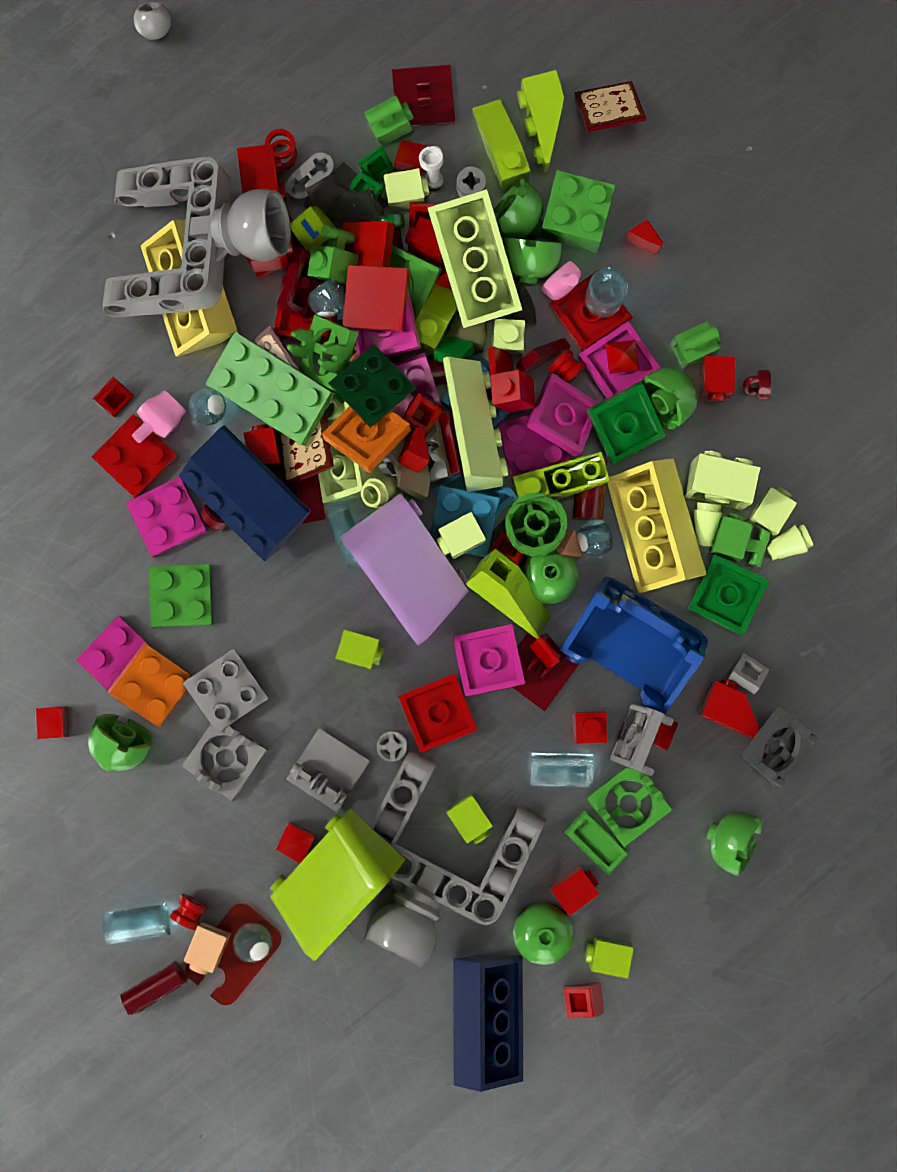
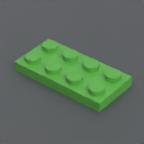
[205,331,335,446]

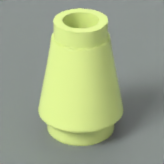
[361,475,401,508]
[693,502,723,547]
[767,524,814,561]

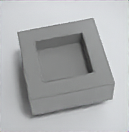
[728,653,770,695]

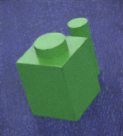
[364,95,414,146]
[307,225,359,284]
[670,321,721,370]
[709,513,771,568]

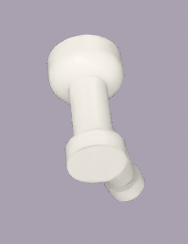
[419,146,443,189]

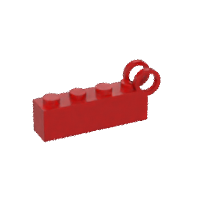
[237,129,298,273]

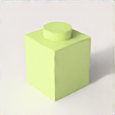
[384,169,429,213]
[493,319,525,358]
[747,487,797,537]
[436,512,486,559]

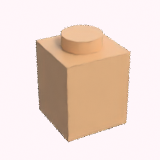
[184,922,231,974]

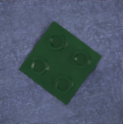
[328,344,416,428]

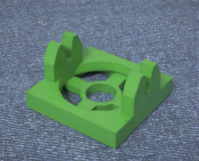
[287,314,358,390]
[586,767,672,847]

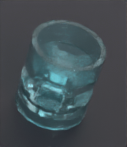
[585,268,628,317]

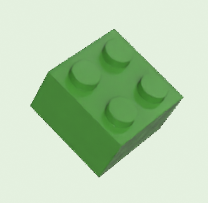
[540,170,615,253]

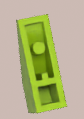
[472,99,531,192]
[415,285,458,355]

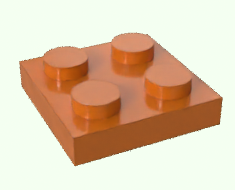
[322,406,411,473]
[108,642,193,728]

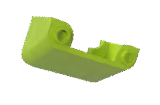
[270,809,406,961]

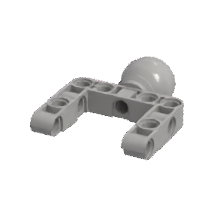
[102,157,291,317]
[364,750,546,968]

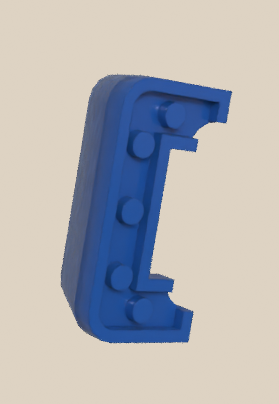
[560,577,708,715]

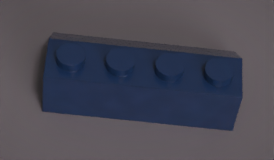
[179,425,311,561]
[453,955,523,1092]

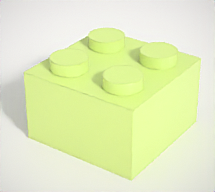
[683,451,761,511]

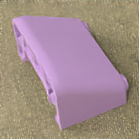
[339,494,469,646]

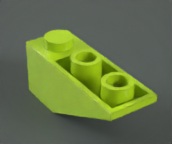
[517,70,564,173]
[513,452,610,500]
[465,549,551,639]

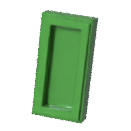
[564,810,630,876]

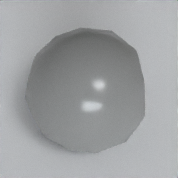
[134,1,171,40]

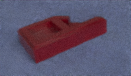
[515,338,571,373]

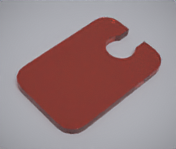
[185,903,282,1005]

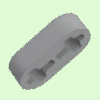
[286,152,335,204]

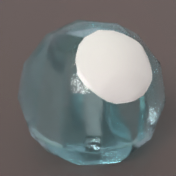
[308,280,345,318]
[188,388,227,426]
[577,519,613,557]
[233,923,272,963]

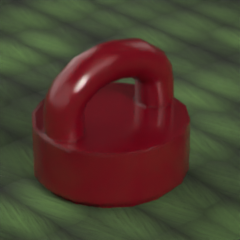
[742,370,771,400]
[200,503,227,531]

